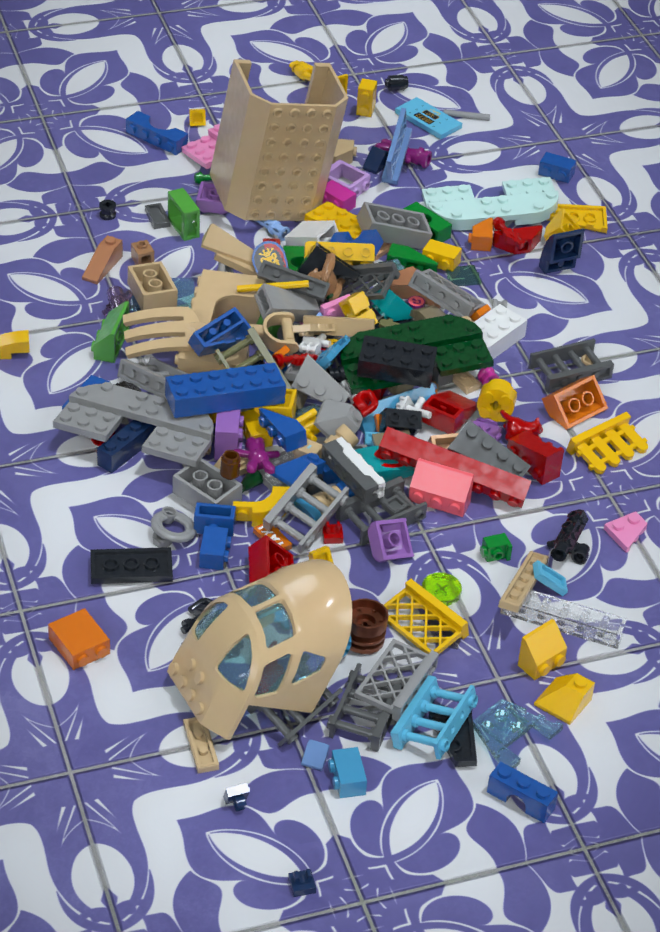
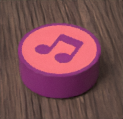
[407,296,425,310]

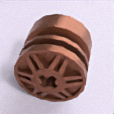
[350,598,389,654]

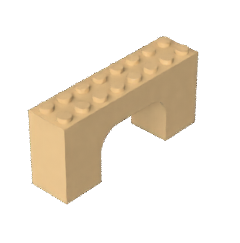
[175,269,266,374]

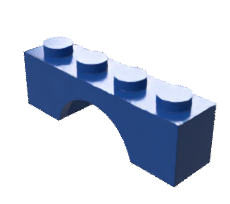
[126,111,188,155]

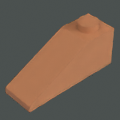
[82,235,123,284]

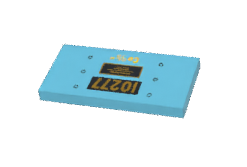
[395,97,463,139]

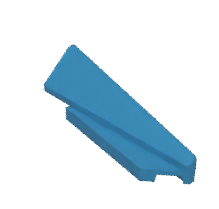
[359,383,436,434]

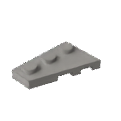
[291,354,350,403]

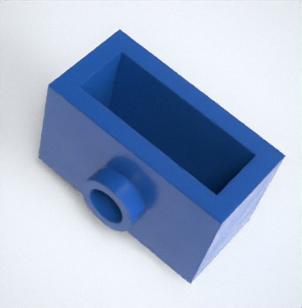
[194,502,236,537]

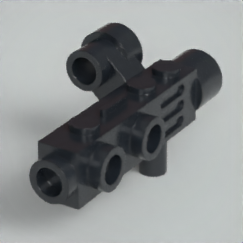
[547,509,590,565]

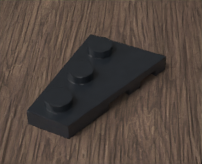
[429,711,477,767]

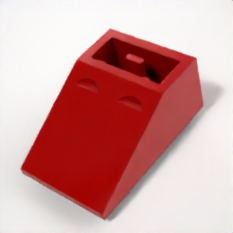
[422,390,478,434]

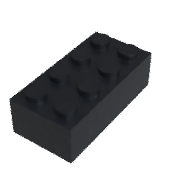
[357,335,437,388]

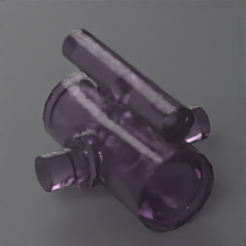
[102,286,133,317]

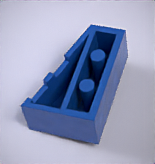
[188,307,251,357]

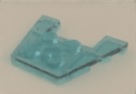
[473,699,563,768]

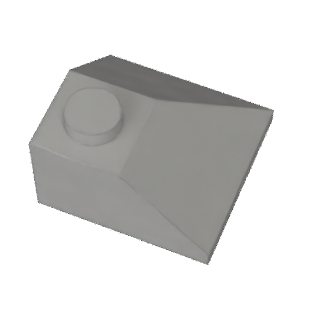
[314,399,363,438]

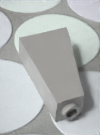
[254,283,320,322]

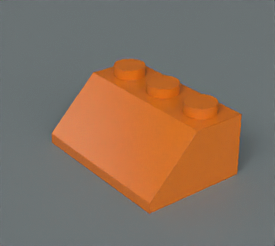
[541,375,608,430]

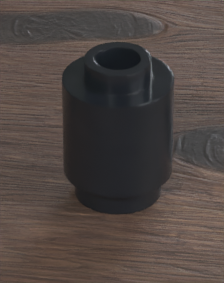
[385,75,408,91]

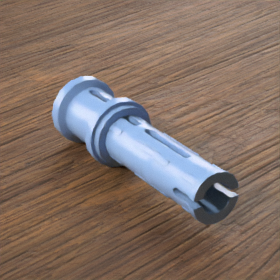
[254,220,291,241]

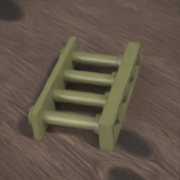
[214,327,292,410]

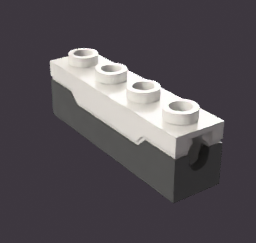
[322,437,386,504]

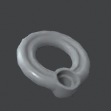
[151,506,197,543]

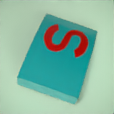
[355,445,415,483]

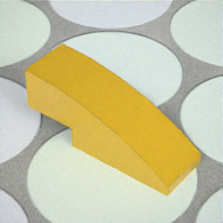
[0,330,30,360]

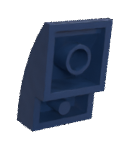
[539,229,585,274]

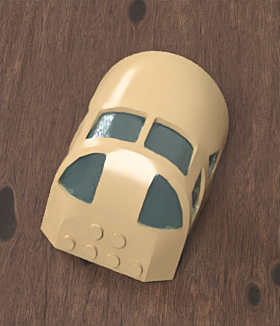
[167,559,352,740]

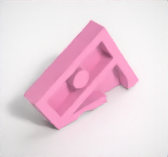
[604,511,647,553]

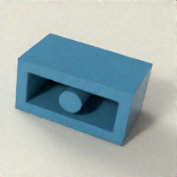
[328,747,367,798]

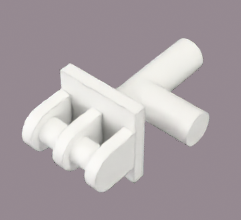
[299,333,331,356]
[395,396,432,419]

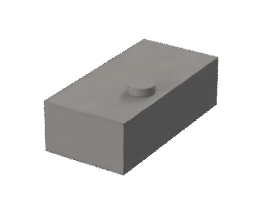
[356,202,433,250]

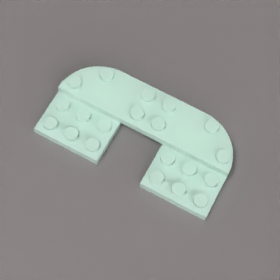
[422,177,559,230]

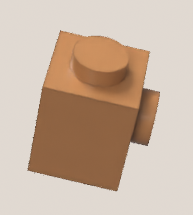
[131,240,154,265]

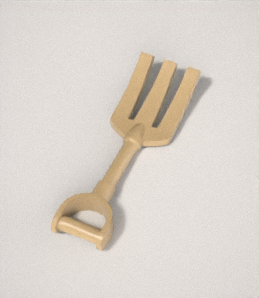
[123,307,299,359]

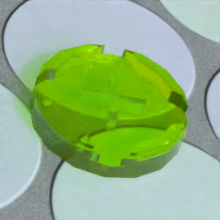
[422,573,462,606]

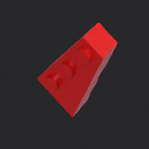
[507,431,564,485]

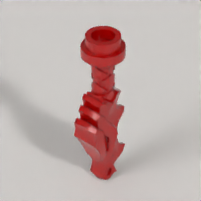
[492,217,527,249]
[272,353,318,367]

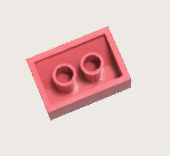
[409,458,474,517]

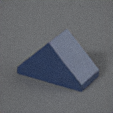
[363,146,388,174]

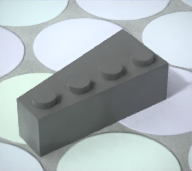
[447,420,531,477]

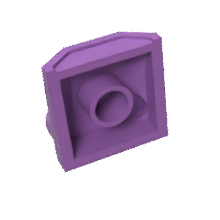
[196,181,228,215]
[368,518,414,563]

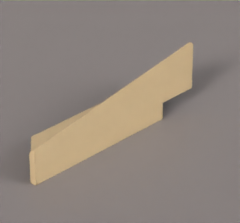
[201,223,257,275]

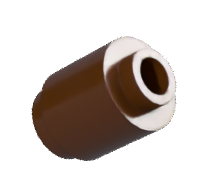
[220,450,241,480]

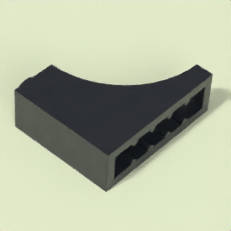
[296,242,360,281]

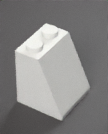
[284,220,338,253]

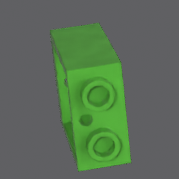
[168,188,200,241]

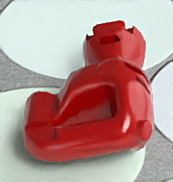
[352,389,379,418]

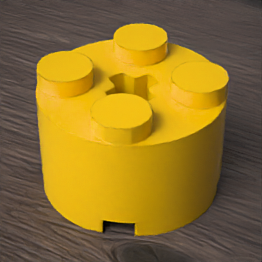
[477,379,517,422]

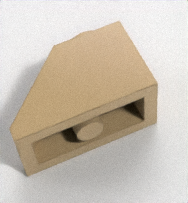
[332,139,357,164]

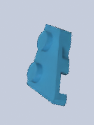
[316,335,350,370]

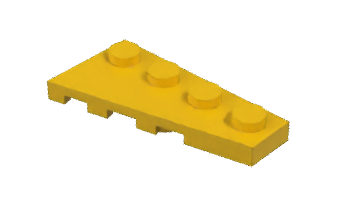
[547,204,608,234]

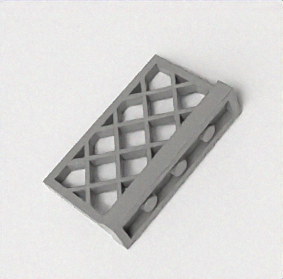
[408,268,486,317]
[354,639,439,722]

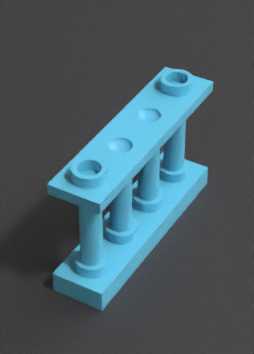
[390,675,478,760]

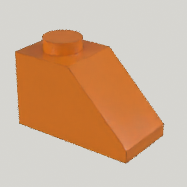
[468,218,493,251]

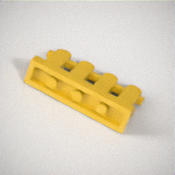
[566,411,648,474]

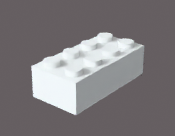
[474,304,527,359]

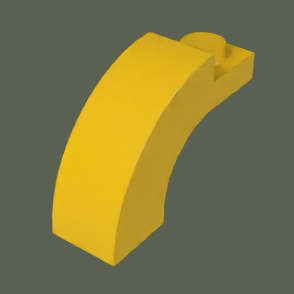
[233,486,290,527]

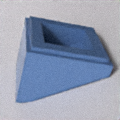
[301,739,330,771]

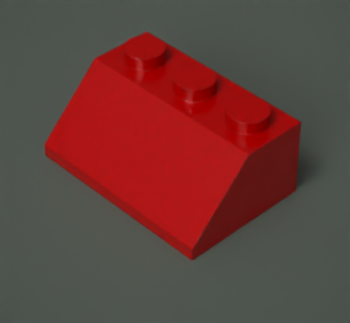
[248,535,294,598]

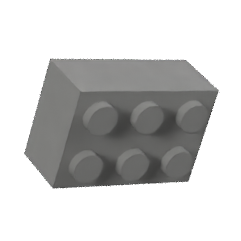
[173,459,243,507]

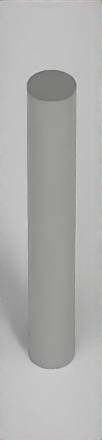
[443,109,490,121]

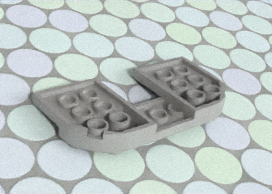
[53,382,214,467]

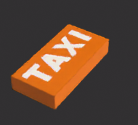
[253,523,292,551]

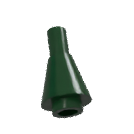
[241,470,263,493]

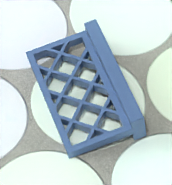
[381,108,412,185]

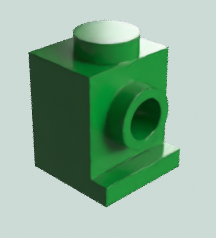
[480,533,513,562]

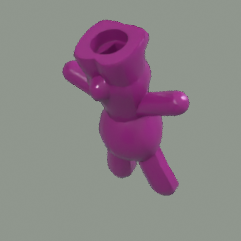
[375,139,432,168]
[234,437,280,474]

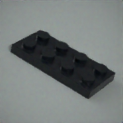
[90,547,173,584]

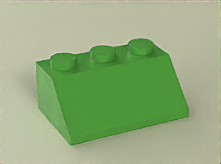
[91,301,130,363]

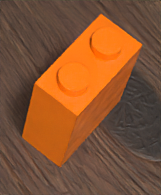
[48,608,110,670]

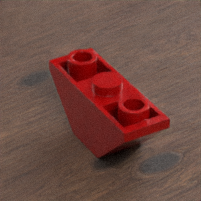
[492,225,543,254]

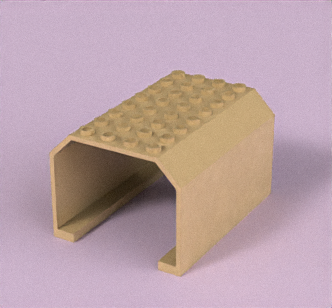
[210,59,348,221]

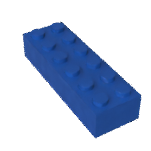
[165,363,286,418]

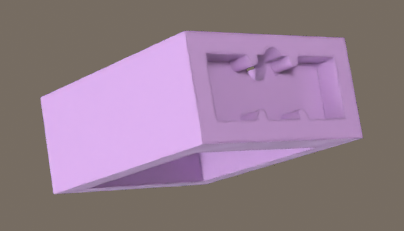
[327,159,370,198]

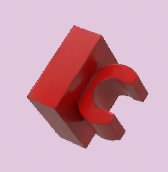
[322,521,344,544]

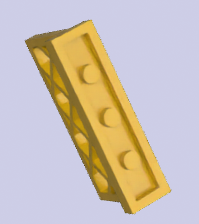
[384,579,469,654]

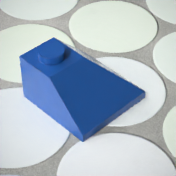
[270,453,326,487]

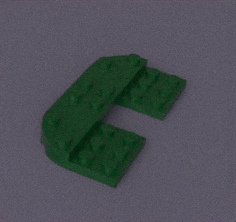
[341,314,494,395]

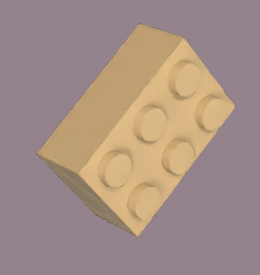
[127,261,178,310]

